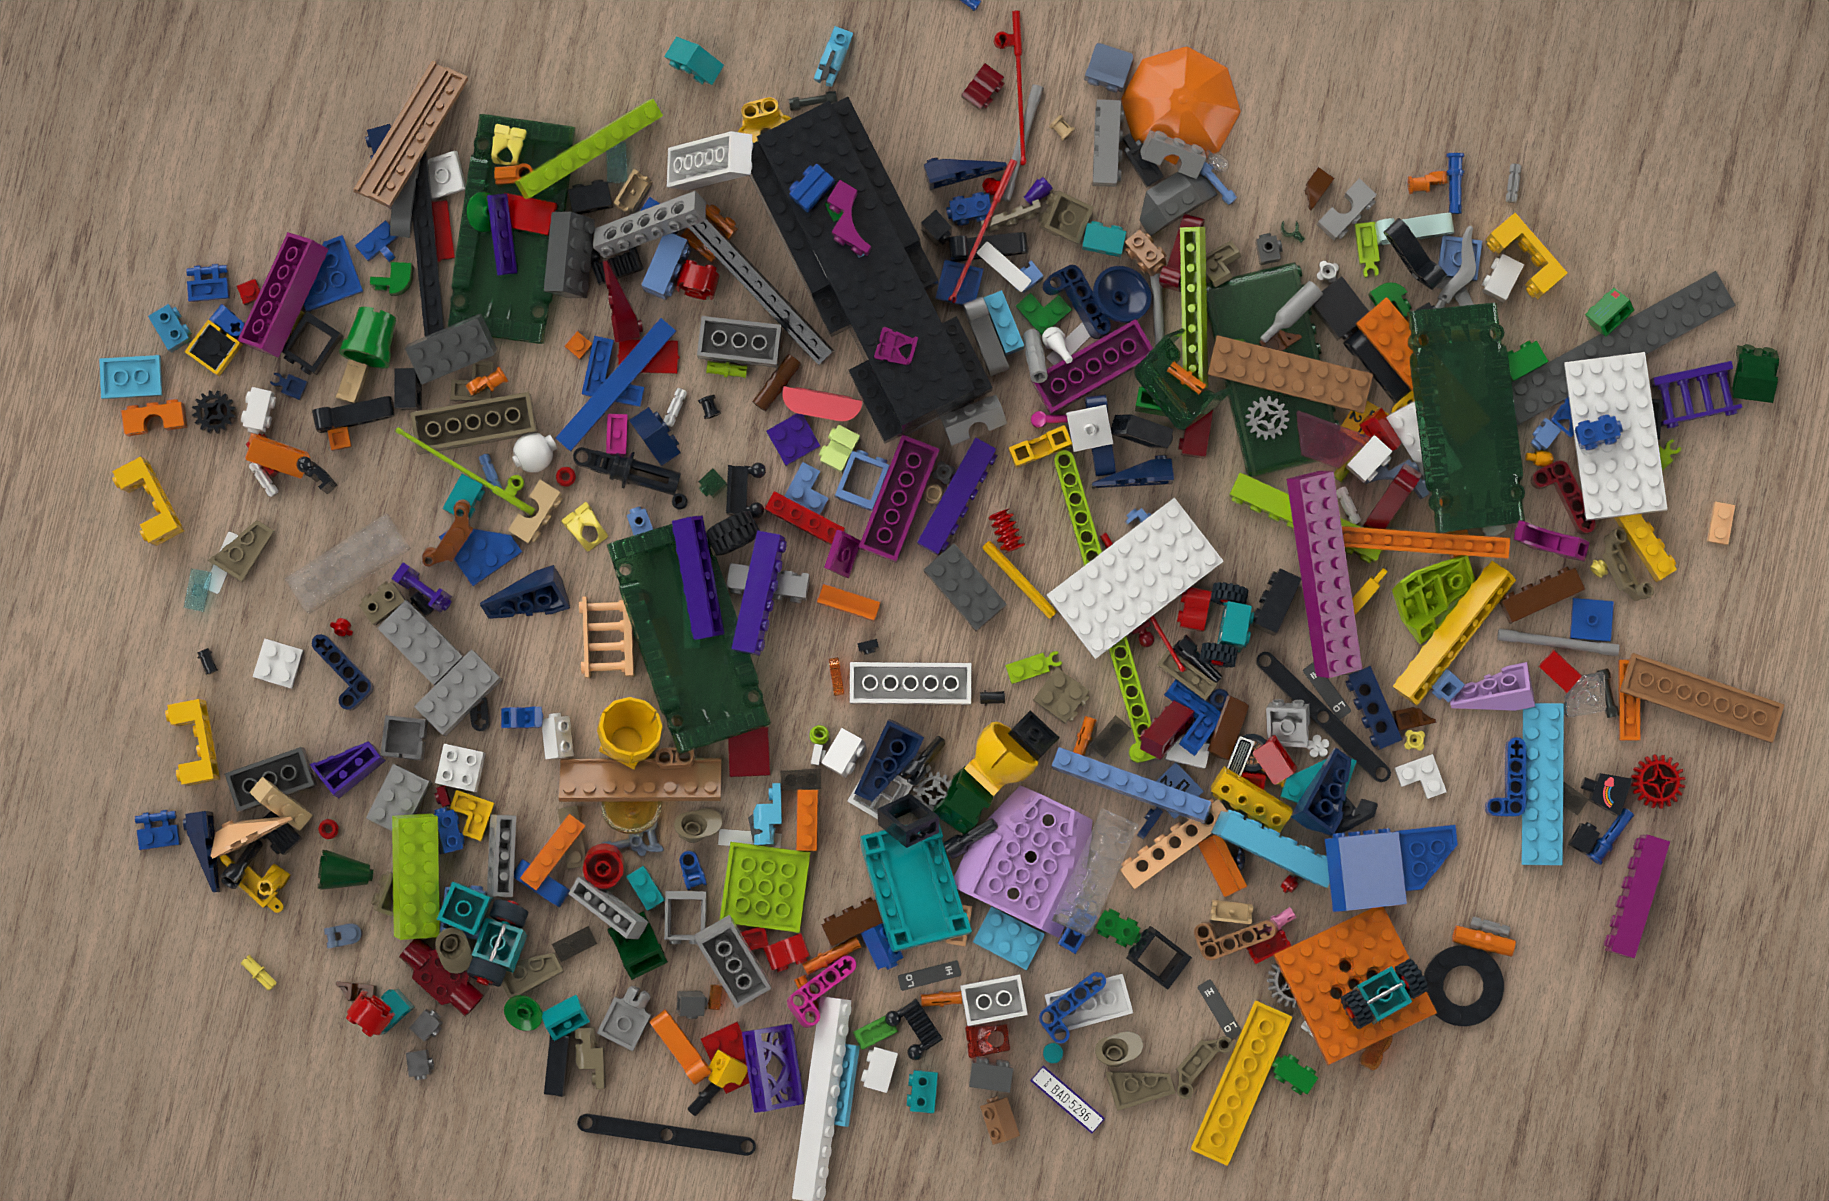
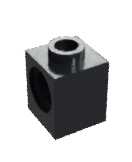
[1568,822,1600,855]

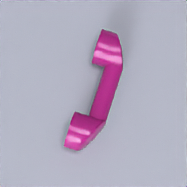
[1031,411,1068,428]

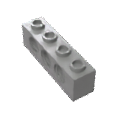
[487,815,516,897]
[568,877,648,939]

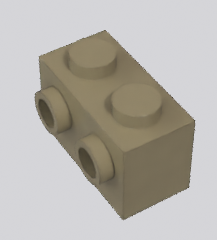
[359,581,406,626]

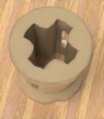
[1049,115,1075,141]

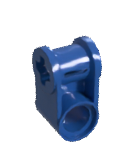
[209,304,245,340]
[679,851,707,891]

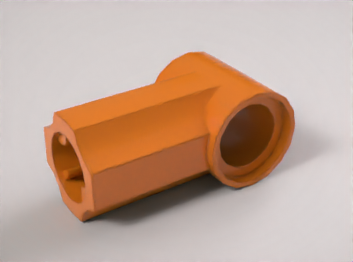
[494,163,534,185]

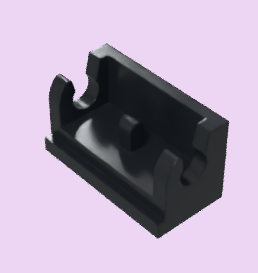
[394,368,422,410]

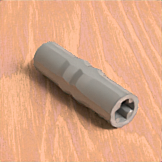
[1023,329,1048,383]

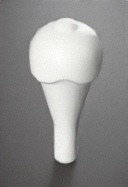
[1042,327,1073,363]

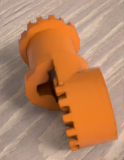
[1408,171,1448,194]
[466,367,508,396]

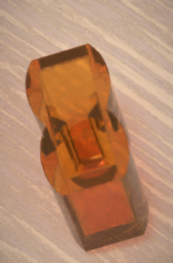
[1359,1035,1393,1071]

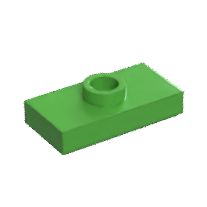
[853,1015,898,1050]

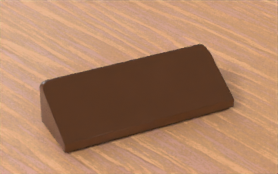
[1207,695,1249,760]

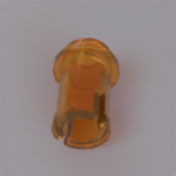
[708,985,723,1010]

